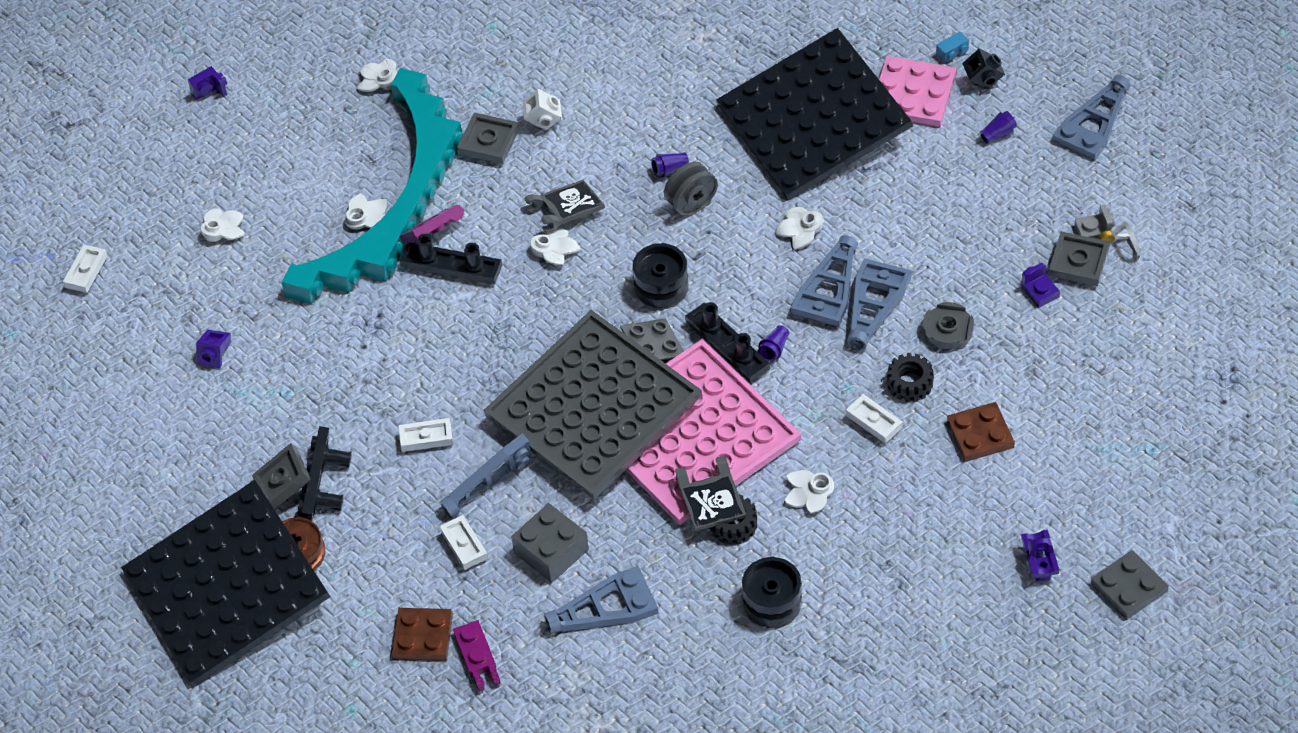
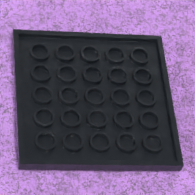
[716,28,913,201]
[121,480,331,687]

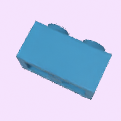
[936,31,969,63]

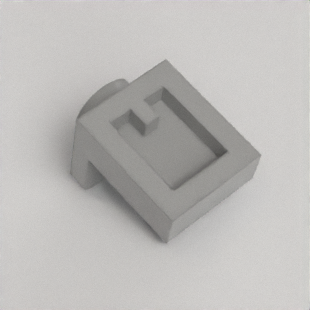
[1074,205,1115,239]

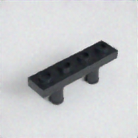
[400,234,503,284]
[685,302,770,383]
[297,426,352,522]

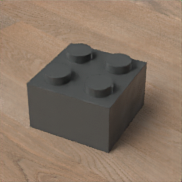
[511,503,589,583]

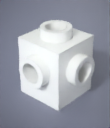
[523,89,562,131]

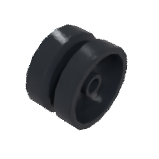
[632,243,689,308]
[742,557,802,628]

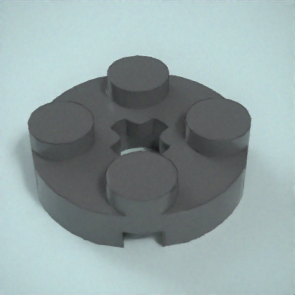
[923,302,974,349]

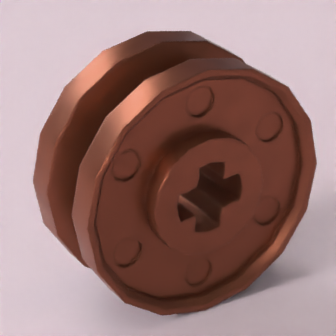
[282,517,325,571]

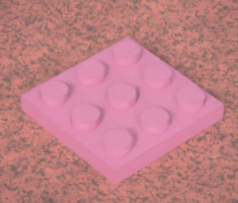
[879,56,957,127]

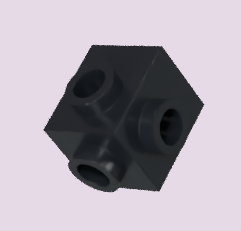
[962,48,1005,90]

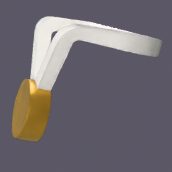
[1098,222,1142,256]

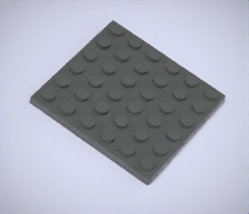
[483,310,703,500]

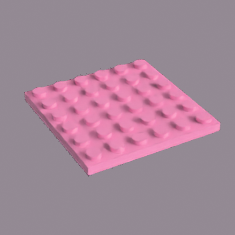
[625,339,801,525]

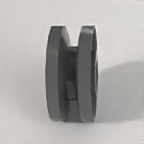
[663,161,718,216]

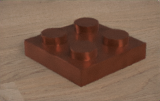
[947,402,1015,462]
[392,607,453,661]

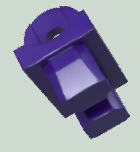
[1021,529,1060,581]

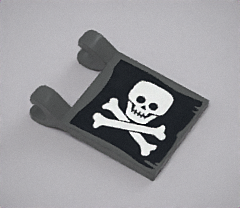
[525,180,605,234]
[675,456,746,531]

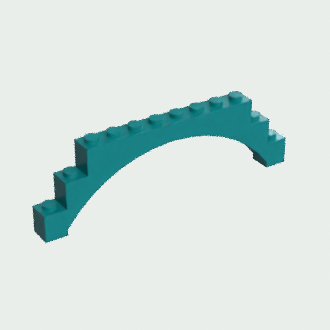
[281,68,464,304]

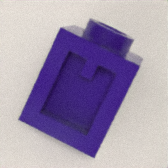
[187,66,227,100]
[1021,262,1060,308]
[196,329,231,368]

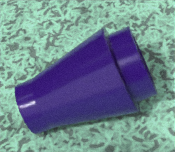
[979,111,1017,144]
[651,152,689,177]
[758,325,789,361]

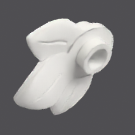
[357,59,397,92]
[345,193,387,229]
[776,207,824,250]
[201,208,244,242]
[530,228,580,266]
[785,470,834,513]

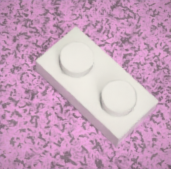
[63,245,108,293]
[846,394,903,444]
[399,418,453,452]
[439,515,488,570]

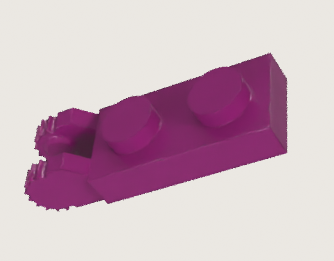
[400,205,465,245]
[453,620,501,691]

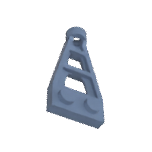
[1052,75,1131,161]
[791,235,858,327]
[847,258,912,351]
[439,433,532,518]
[544,566,659,634]

